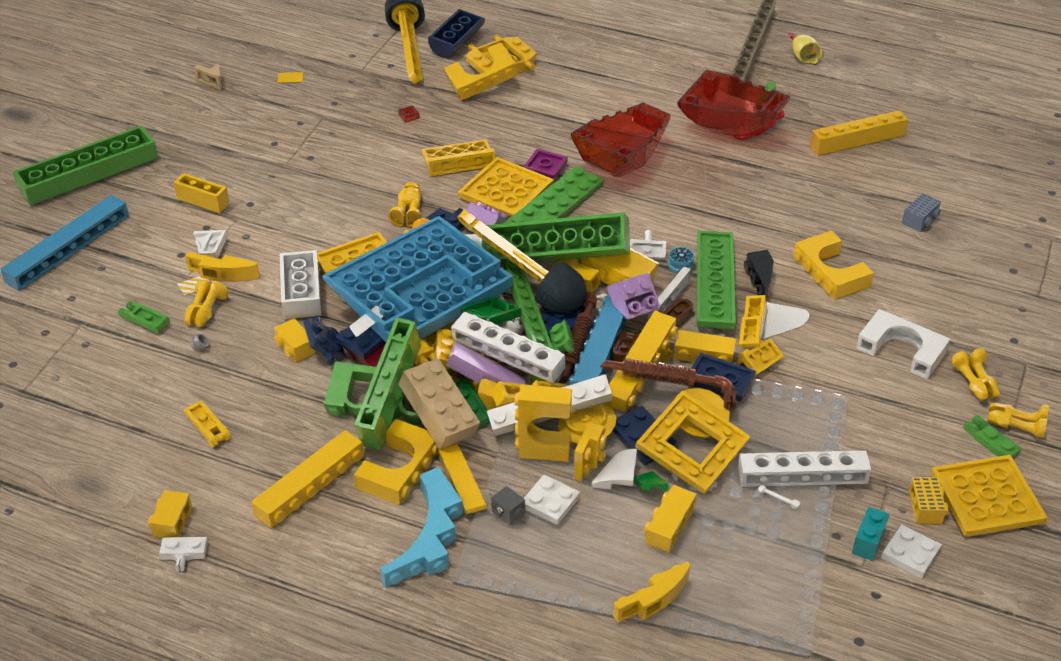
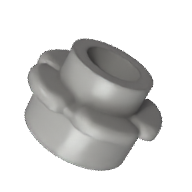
[191,333,209,352]

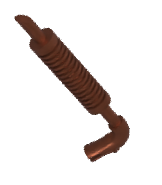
[558,291,597,384]
[600,358,737,410]

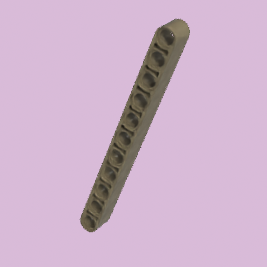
[728,0,776,96]

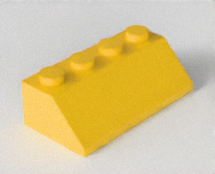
[581,248,659,285]

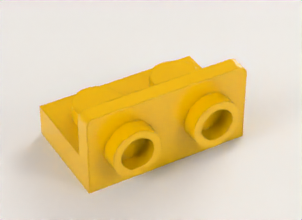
[736,338,784,376]

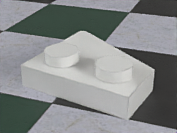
[193,230,228,258]

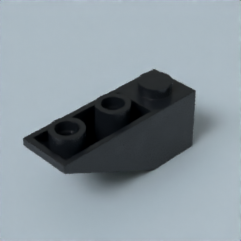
[744,250,774,301]

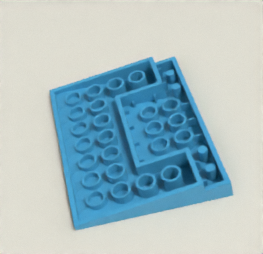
[323,216,513,342]

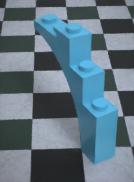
[380,467,463,588]

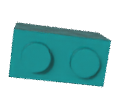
[852,506,890,561]

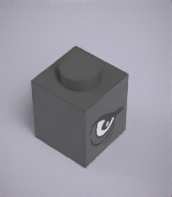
[491,486,525,525]

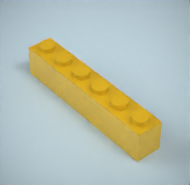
[810,110,909,156]
[605,311,678,413]
[251,430,364,528]

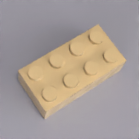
[399,358,480,449]

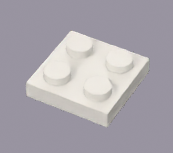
[524,475,580,525]
[881,524,942,578]

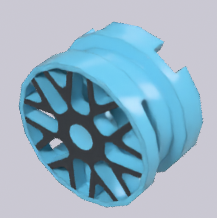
[668,247,694,274]

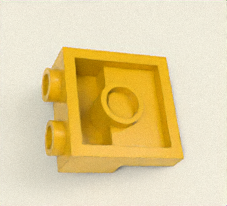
[574,422,607,482]

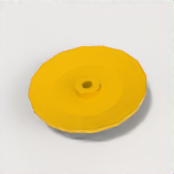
[676,388,730,438]
[558,403,617,445]

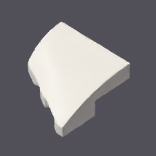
[592,449,637,489]

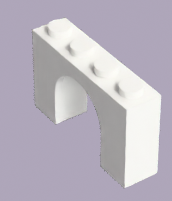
[856,309,950,379]

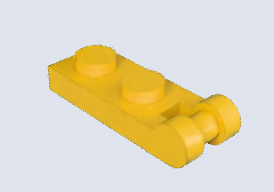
[184,400,231,448]

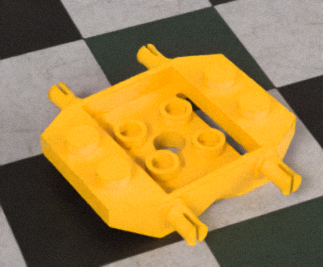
[466,34,537,81]

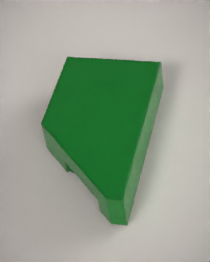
[634,471,669,491]

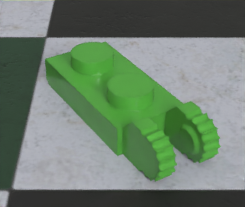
[118,301,170,334]
[549,320,574,354]
[963,415,1022,458]

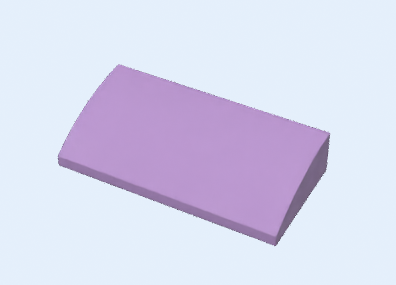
[446,341,525,384]

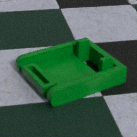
[461,296,521,325]

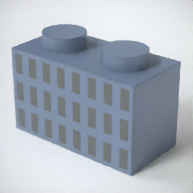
[902,193,941,232]

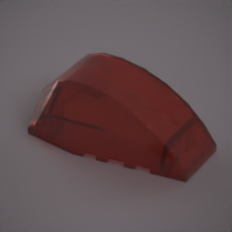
[677,70,790,135]
[571,102,671,177]

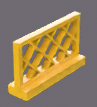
[421,139,495,176]

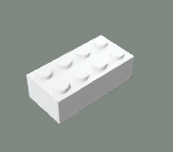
[280,250,322,319]

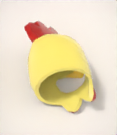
[788,33,824,65]

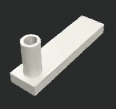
[646,267,691,320]

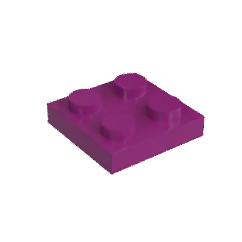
[524,149,568,181]

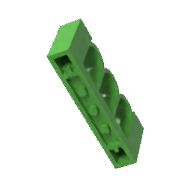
[354,317,421,451]
[324,362,453,425]

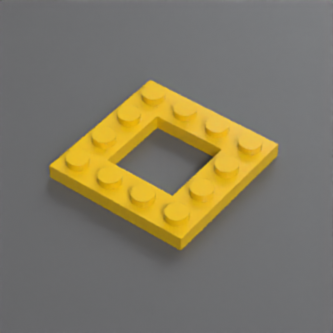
[635,391,751,495]

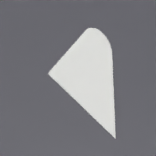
[761,302,809,340]

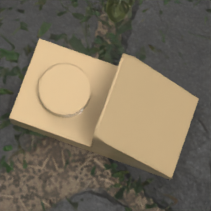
[194,64,222,90]

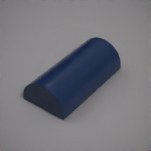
[428,9,485,58]

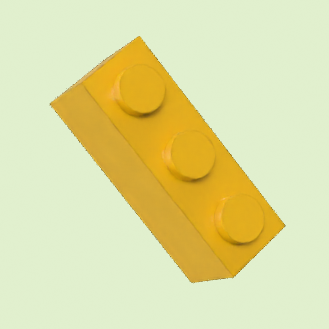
[173,173,230,213]
[674,330,736,363]
[643,485,697,553]

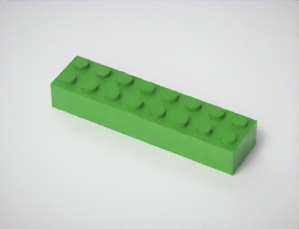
[13,126,158,205]
[482,212,630,265]

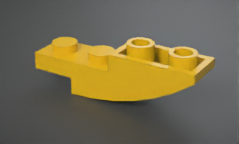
[185,252,260,282]
[613,562,690,622]

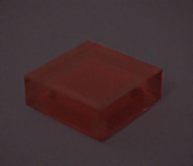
[398,106,420,123]

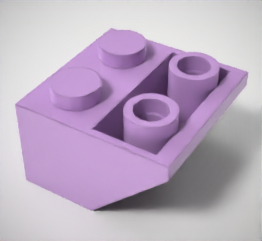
[467,202,510,225]
[606,272,661,319]

